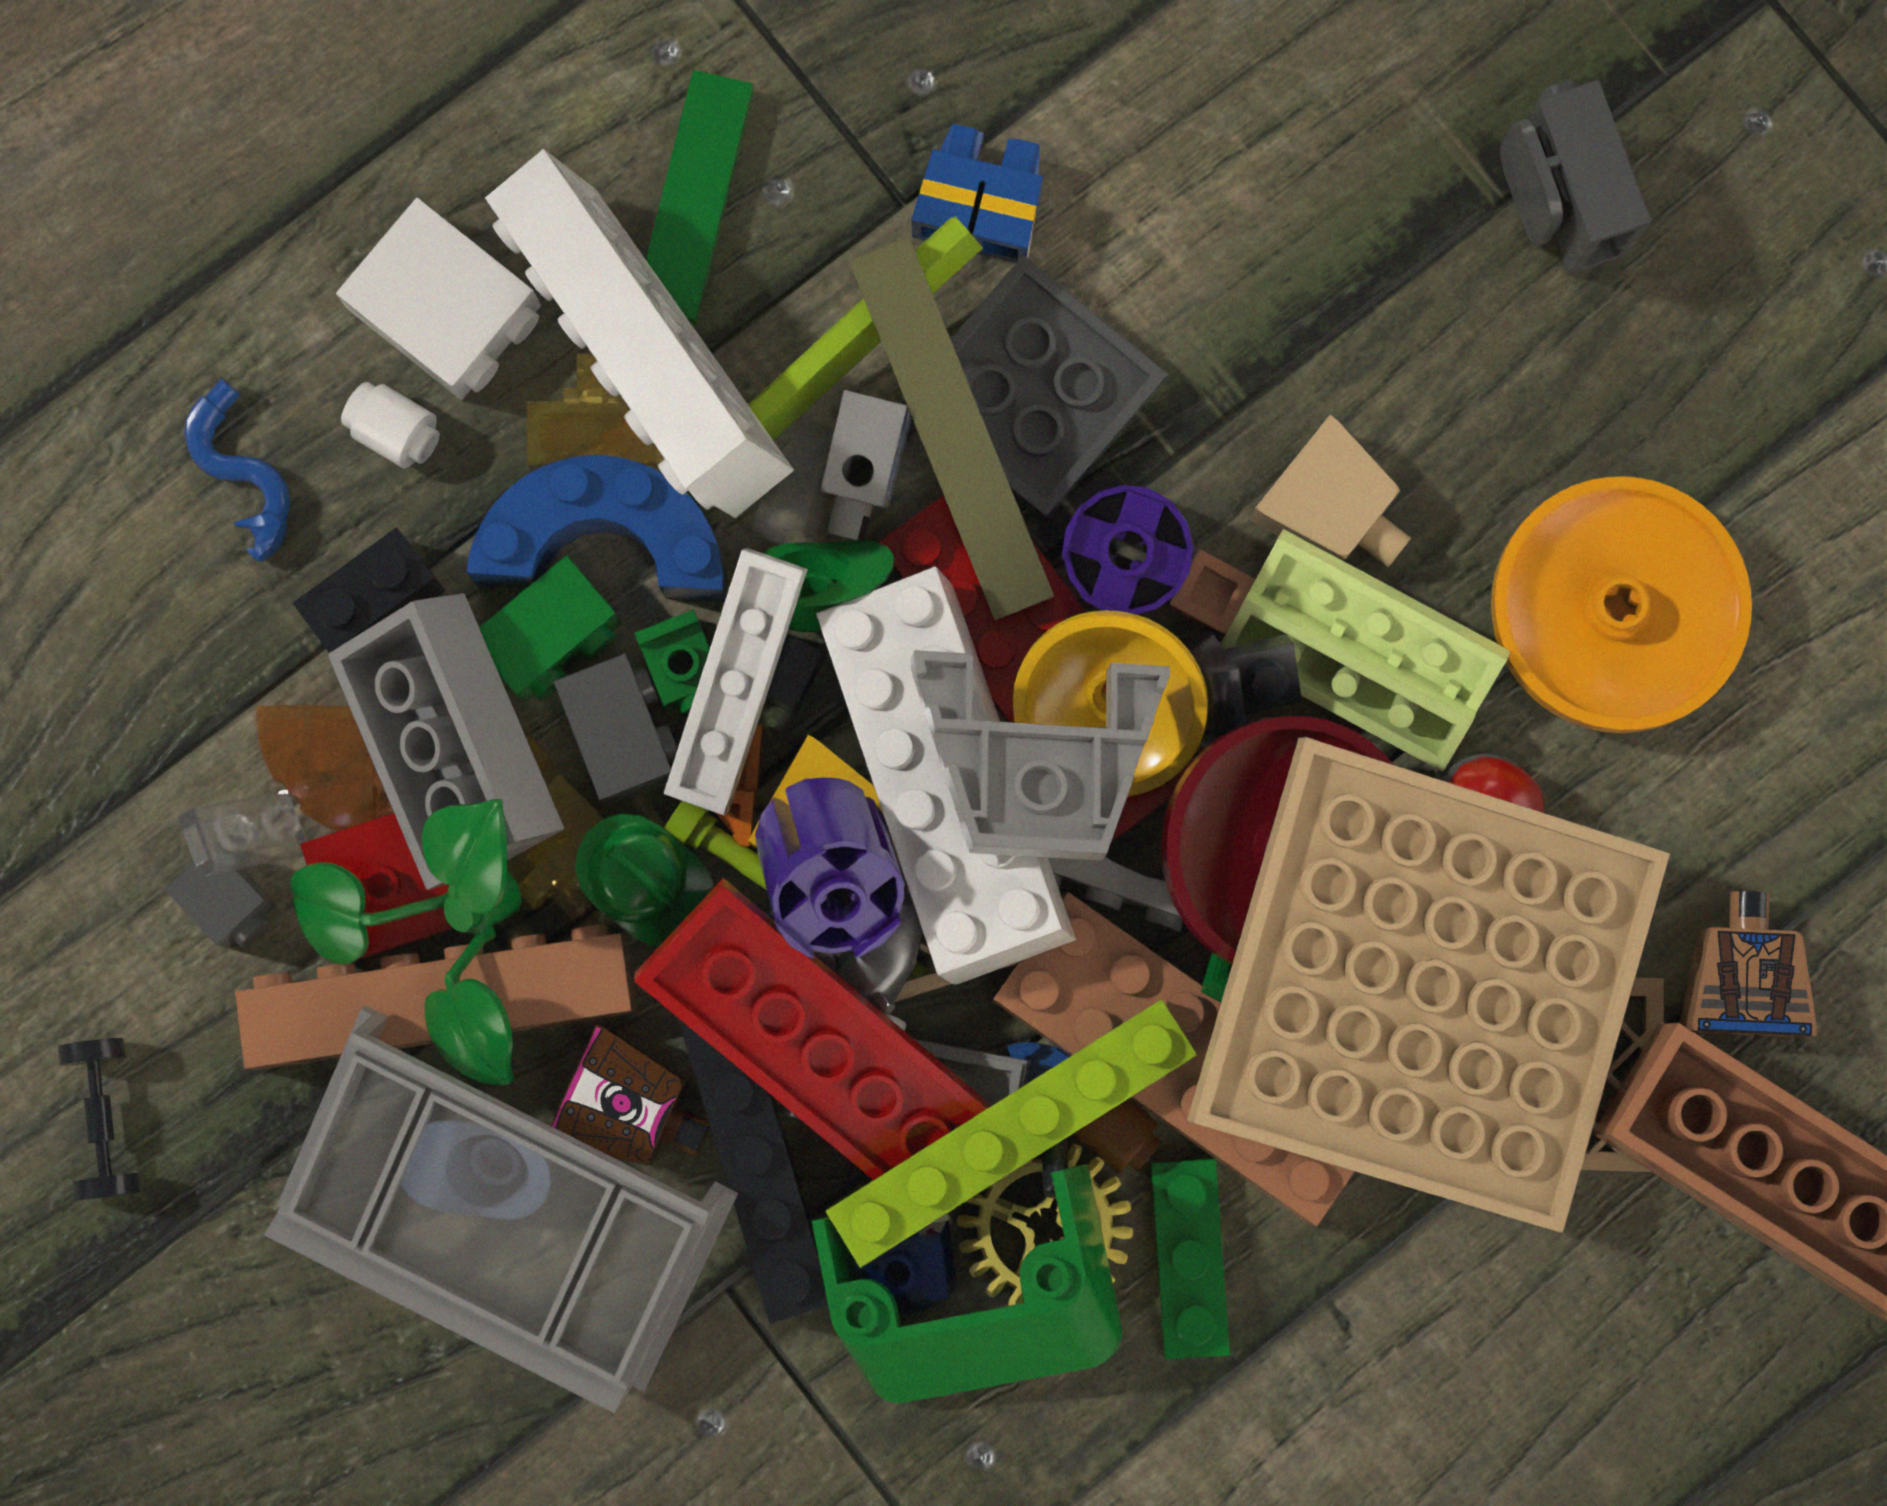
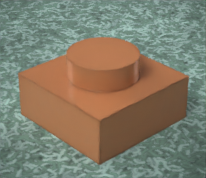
[1168,549,1256,638]

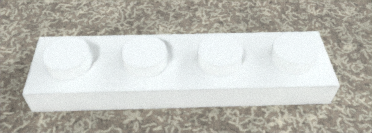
[664,548,808,815]

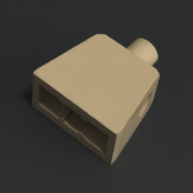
[1250,415,1411,567]

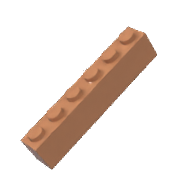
[235,924,637,1070]

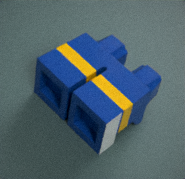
[911,124,1043,263]

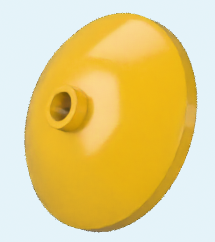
[1013,610,1208,797]

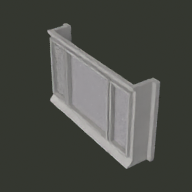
[264,1005,738,1413]

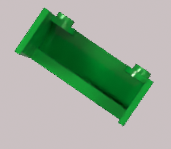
[812,1164,1122,1403]

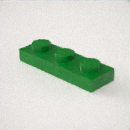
[1150,1159,1230,1360]

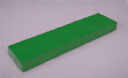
[646,70,754,325]

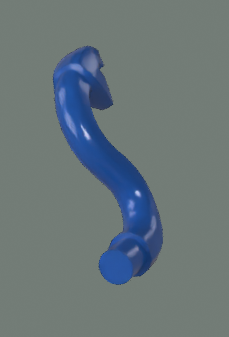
[184,378,290,562]

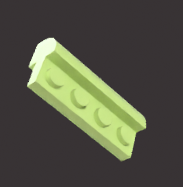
[1221,529,1510,772]

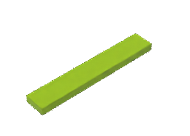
[686,216,983,498]

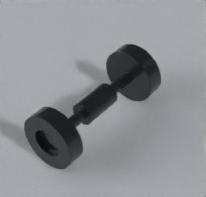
[58,1038,141,1201]

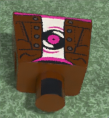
[551,1025,710,1165]

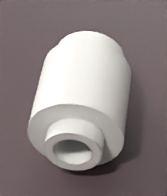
[341,382,440,469]

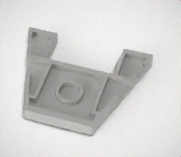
[911,650,1170,861]

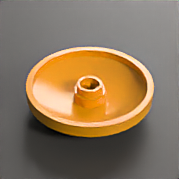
[1491,476,1752,733]

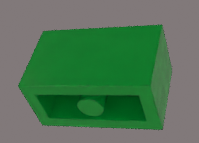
[479,555,622,703]

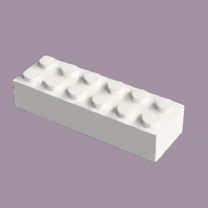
[485,149,794,518]
[816,566,1076,985]

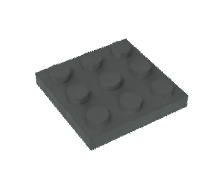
[901,255,1168,521]

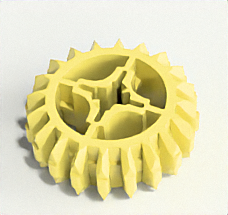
[957,1144,1133,1306]

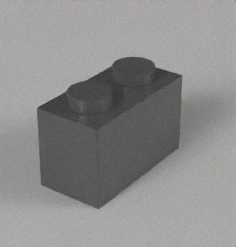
[553,653,678,807]

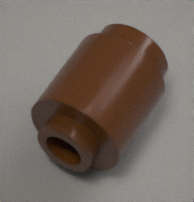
[1072,1099,1161,1173]

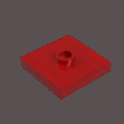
[300,813,453,959]

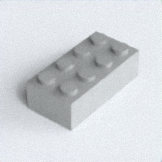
[328,593,565,890]

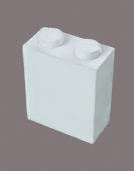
[336,198,541,401]

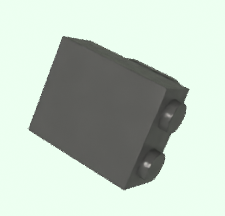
[1500,79,1651,275]

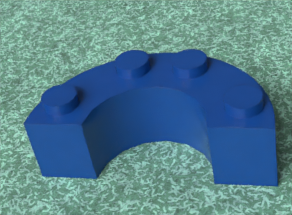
[466,455,728,602]

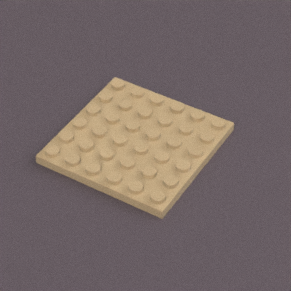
[1187,737,1670,1233]

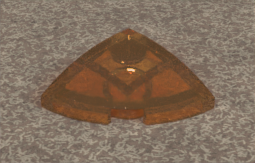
[256,705,380,831]

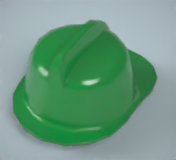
[762,540,894,632]
[575,814,714,946]

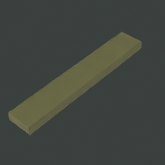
[848,236,1054,620]

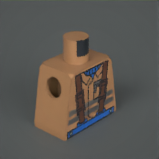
[1679,891,1817,1038]

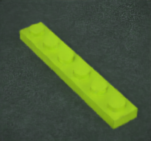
[825,999,1197,1268]

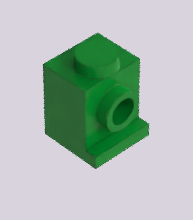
[634,609,710,715]

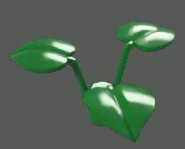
[290,799,521,1086]

